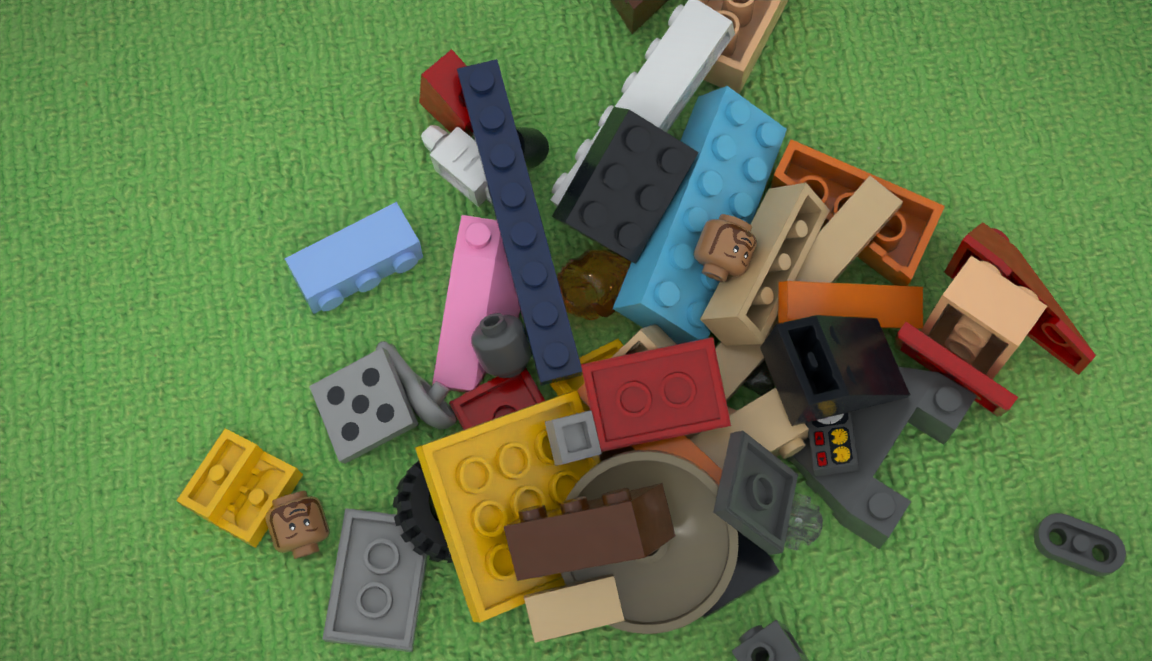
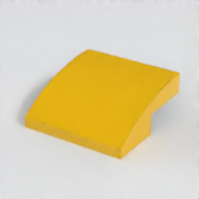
[176,428,303,548]

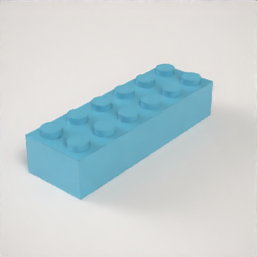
[613,86,787,344]

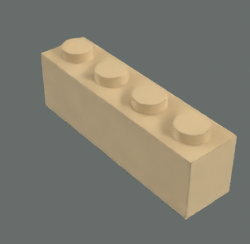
[700,183,830,346]
[690,388,809,470]

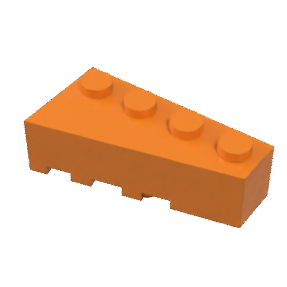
[771,139,945,286]

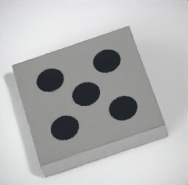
[309,348,419,464]

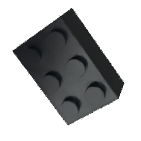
[552,107,699,264]

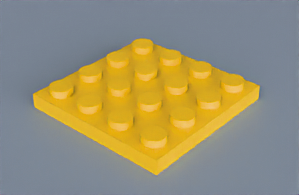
[415,390,601,623]

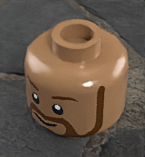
[693,214,757,282]
[265,491,330,559]

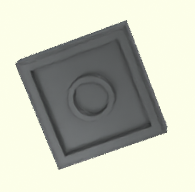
[713,430,798,555]

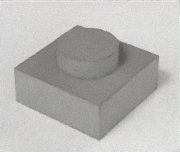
[545,410,602,465]

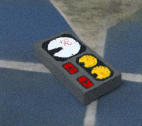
[807,412,860,477]

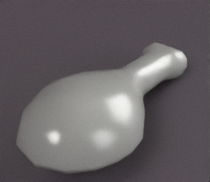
[376,341,457,430]

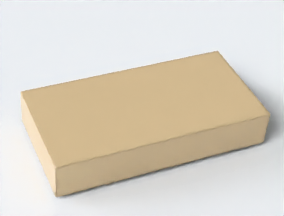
[524,573,625,643]

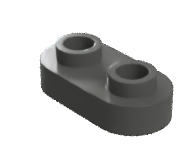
[1034,513,1126,577]

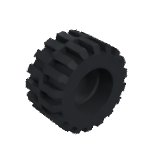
[393,460,453,563]

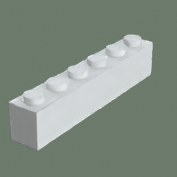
[551,0,735,207]

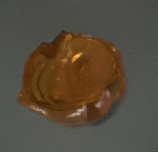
[557,249,631,320]

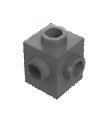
[731,620,809,661]

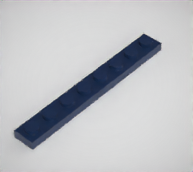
[457,59,583,386]

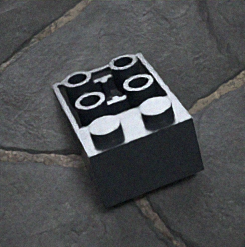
[760,315,910,426]

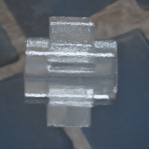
[784,493,823,550]

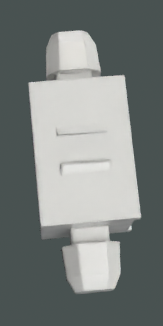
[421,125,492,207]

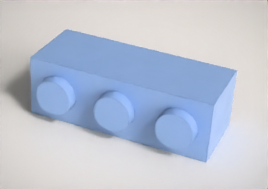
[285,202,423,314]

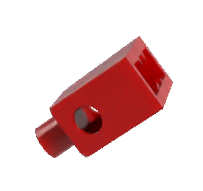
[419,49,474,137]

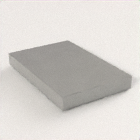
[323,508,428,652]

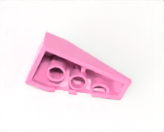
[432,215,521,393]

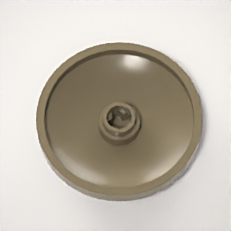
[561,450,739,634]

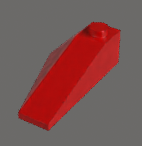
[944,222,1096,375]

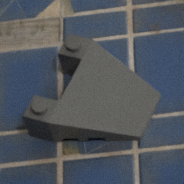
[775,367,977,549]

